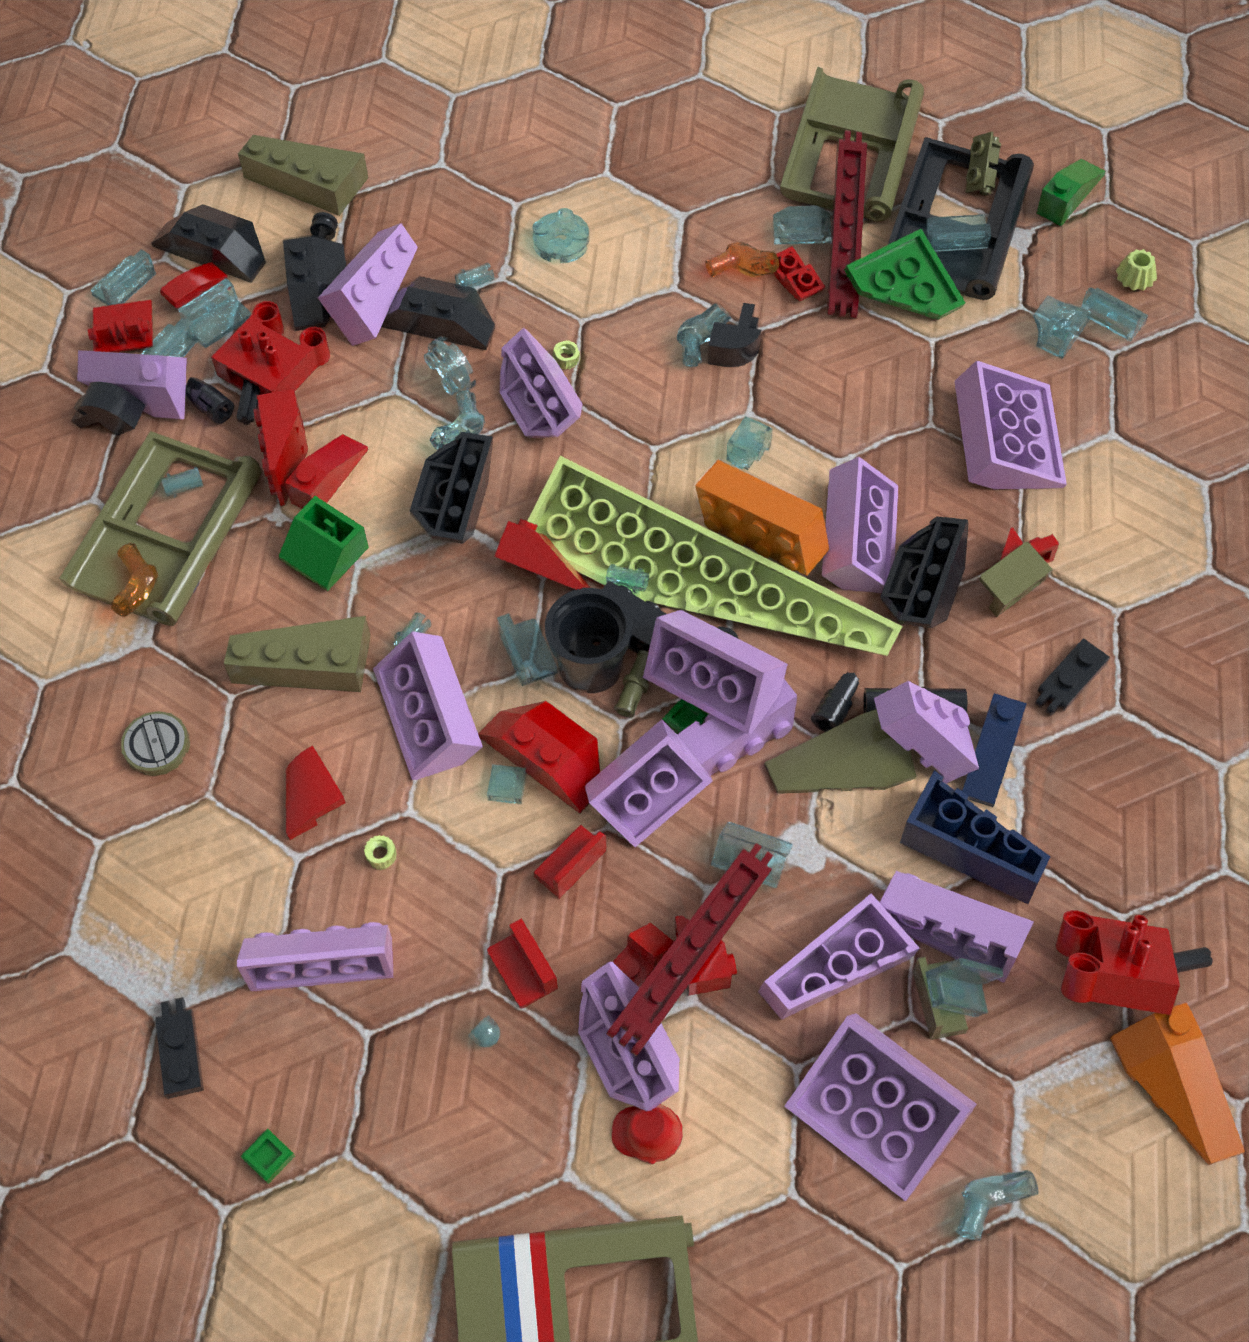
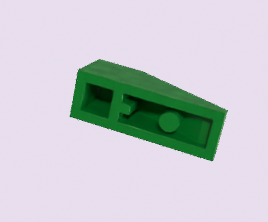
[1036,158,1106,226]

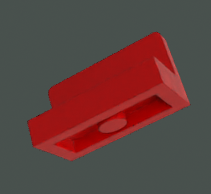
[533,825,606,899]
[487,918,558,1009]

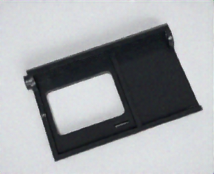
[888,137,1034,300]

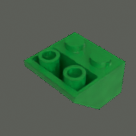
[278,496,369,592]

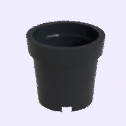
[545,588,633,694]

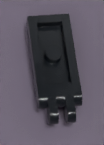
[1035,638,1110,716]
[155,997,204,1099]

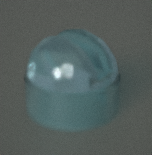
[468,1015,500,1047]

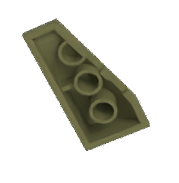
[764,709,916,794]

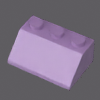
[585,719,713,847]

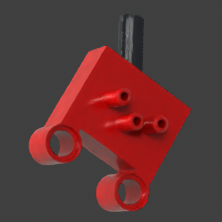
[211,301,330,425]
[1055,910,1213,1015]

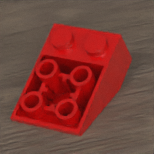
[253,389,308,506]

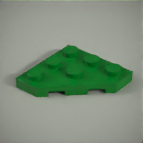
[844,229,966,320]

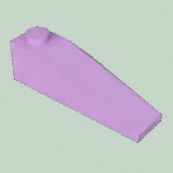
[77,350,187,419]

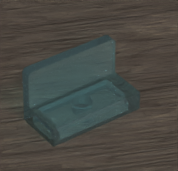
[926,214,991,252]
[91,249,156,305]
[178,278,251,348]
[1080,287,1148,341]
[141,318,198,357]
[497,613,558,686]
[711,822,793,888]
[925,958,1004,1017]

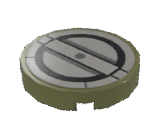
[121,711,190,776]

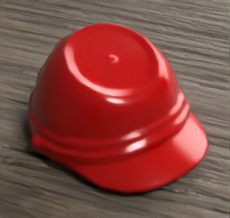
[611,1104,683,1164]

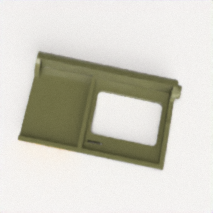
[780,67,924,221]

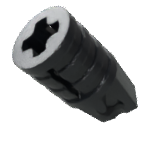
[185,377,234,424]

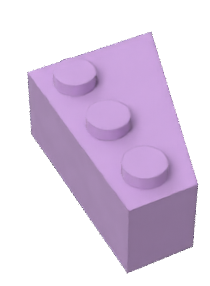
[874,681,979,784]

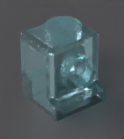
[726,416,773,470]

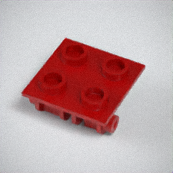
[88,300,153,353]

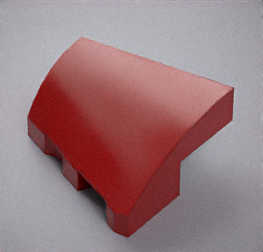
[285,745,346,840]

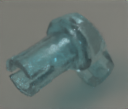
[677,303,731,367]
[430,390,485,450]
[956,1170,1039,1241]

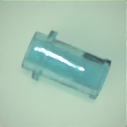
[455,262,494,287]
[161,467,203,497]
[606,564,649,594]
[393,612,432,647]

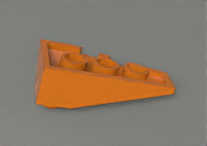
[1110,1002,1245,1165]

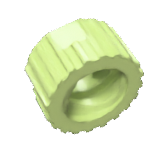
[553,341,580,370]
[364,835,397,870]

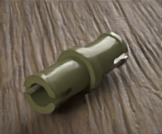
[614,650,649,718]

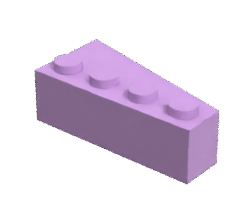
[880,871,1034,983]

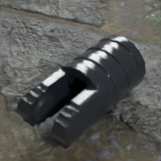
[811,672,859,732]

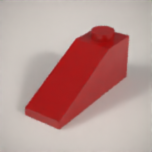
[285,434,369,509]
[494,518,591,590]

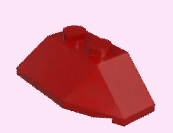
[478,701,600,814]

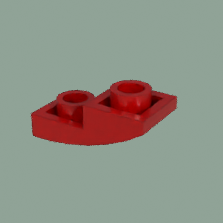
[766,246,825,301]
[160,262,228,308]

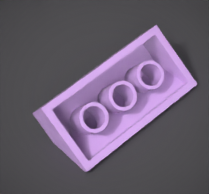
[822,457,898,593]
[643,610,788,735]
[373,631,483,780]
[237,922,393,991]

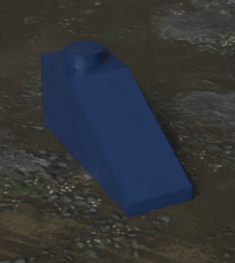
[962,693,1027,807]

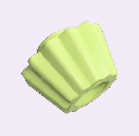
[1116,249,1157,291]

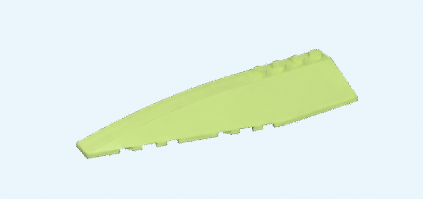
[527,456,903,656]

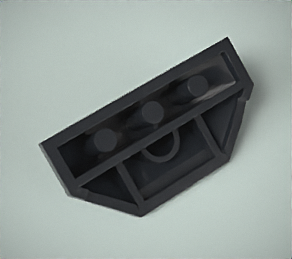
[151,204,266,283]
[283,235,346,331]
[381,276,495,350]
[410,432,493,544]
[880,516,969,628]

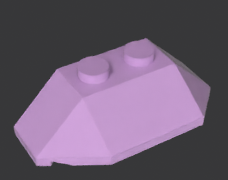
[499,328,583,438]
[578,962,680,1111]

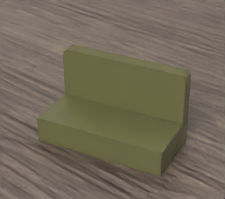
[979,542,1053,617]
[913,957,968,1040]

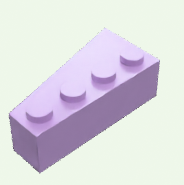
[318,223,418,346]
[677,679,797,776]
[758,893,920,1020]

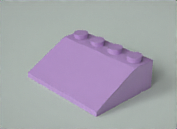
[954,360,1067,489]
[784,1013,977,1201]

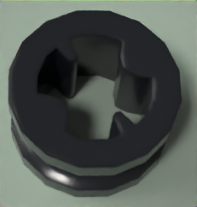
[310,212,338,240]

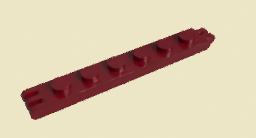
[827,130,867,319]
[606,843,774,1057]

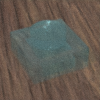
[487,764,527,804]

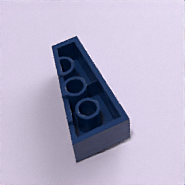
[900,770,1050,904]

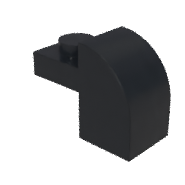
[708,303,761,367]
[71,382,145,436]

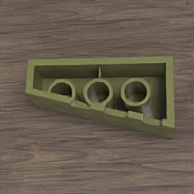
[238,135,369,216]
[224,616,371,692]

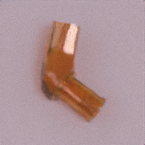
[705,242,779,277]
[111,543,158,617]

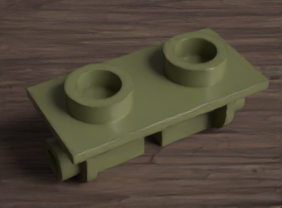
[965,131,1001,196]

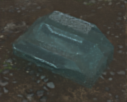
[772,206,832,245]
[1033,295,1092,359]

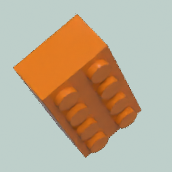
[695,460,829,576]

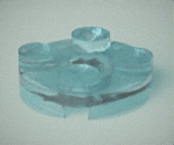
[532,208,589,263]
[424,336,476,395]

